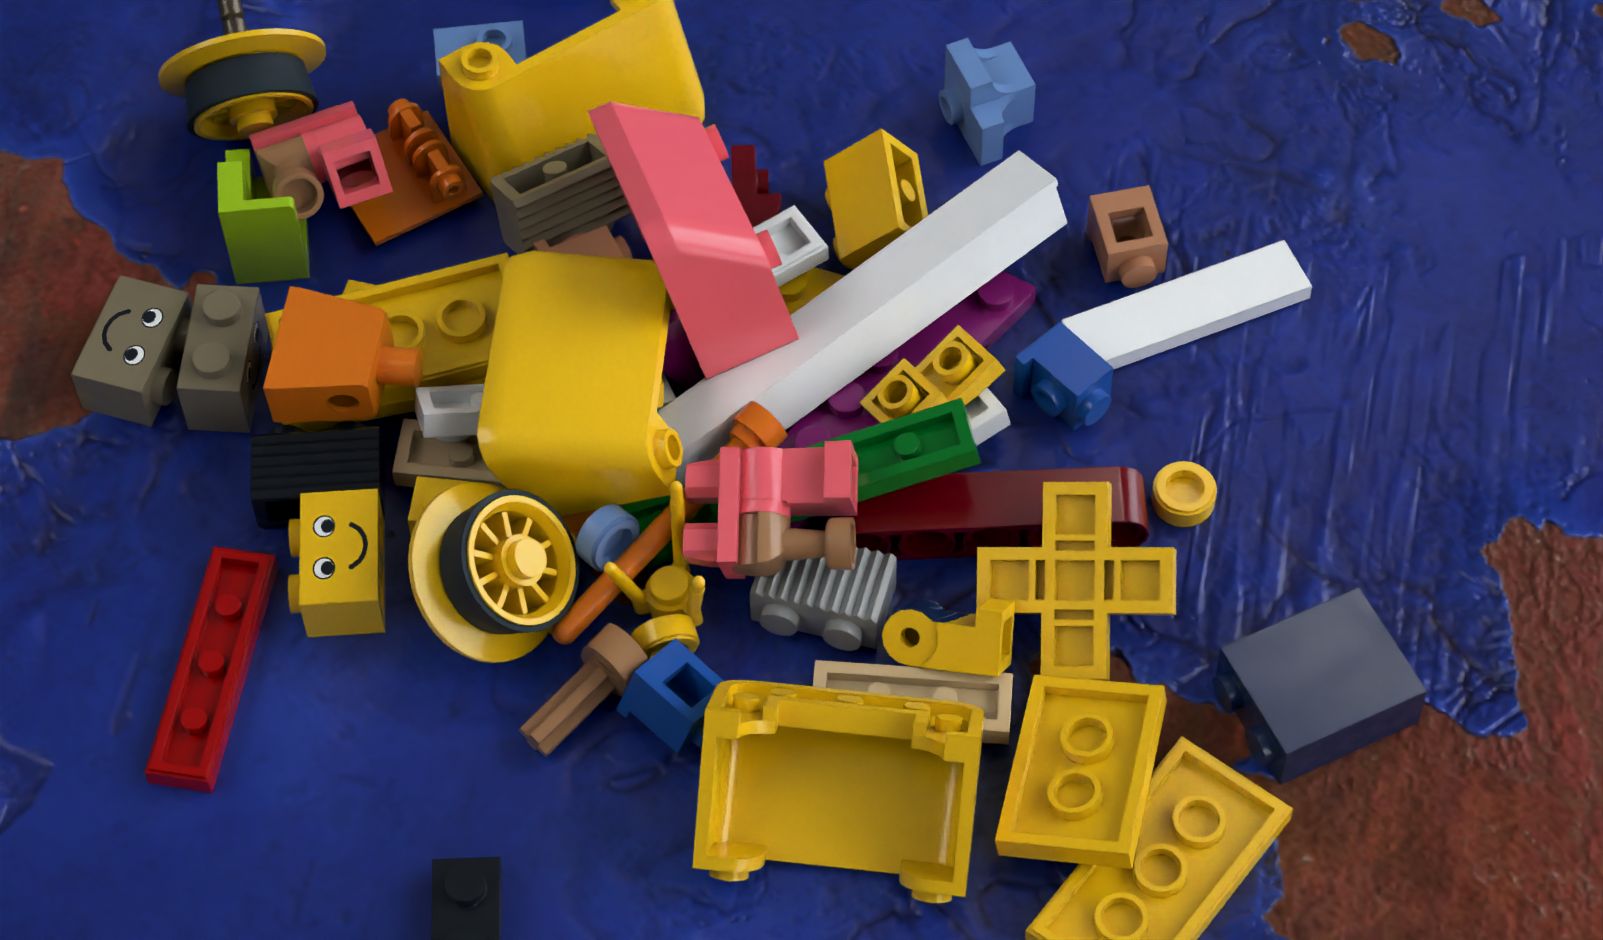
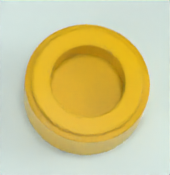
[1151,461,1217,527]
[631,614,700,659]

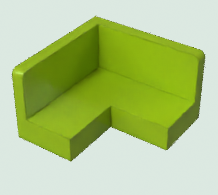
[217,148,310,285]

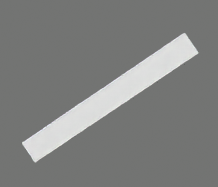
[657,150,1067,486]

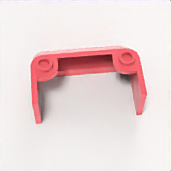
[587,101,799,380]

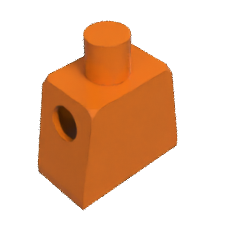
[263,286,423,423]

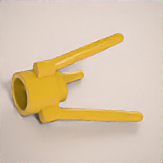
[604,481,705,627]

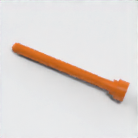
[552,401,788,645]

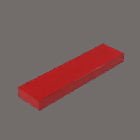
[144,546,279,793]

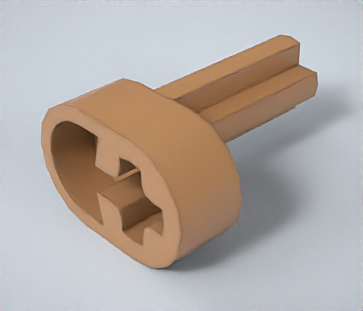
[519,623,649,757]

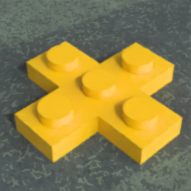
[976,482,1177,681]

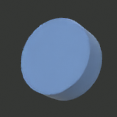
[576,504,640,572]

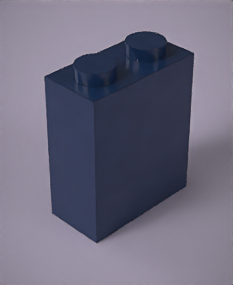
[1212,587,1427,785]

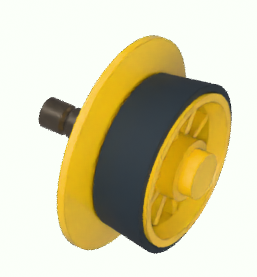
[158,0,326,141]
[408,482,579,663]

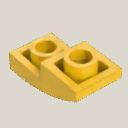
[859,325,1005,423]

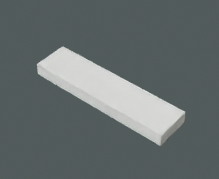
[1061,240,1312,370]

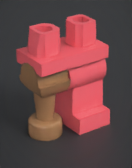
[248,101,393,220]
[683,440,858,579]

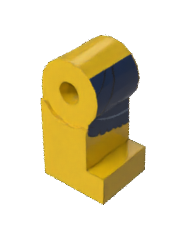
[882,598,1015,677]

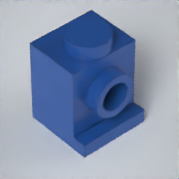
[1013,322,1114,431]
[616,638,724,754]

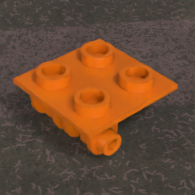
[350,99,483,246]

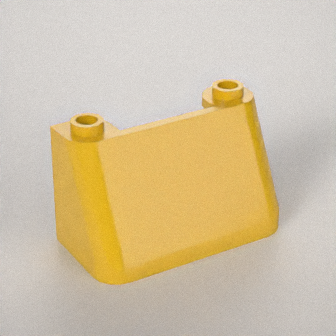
[438,0,705,204]
[477,251,683,517]
[692,680,985,903]

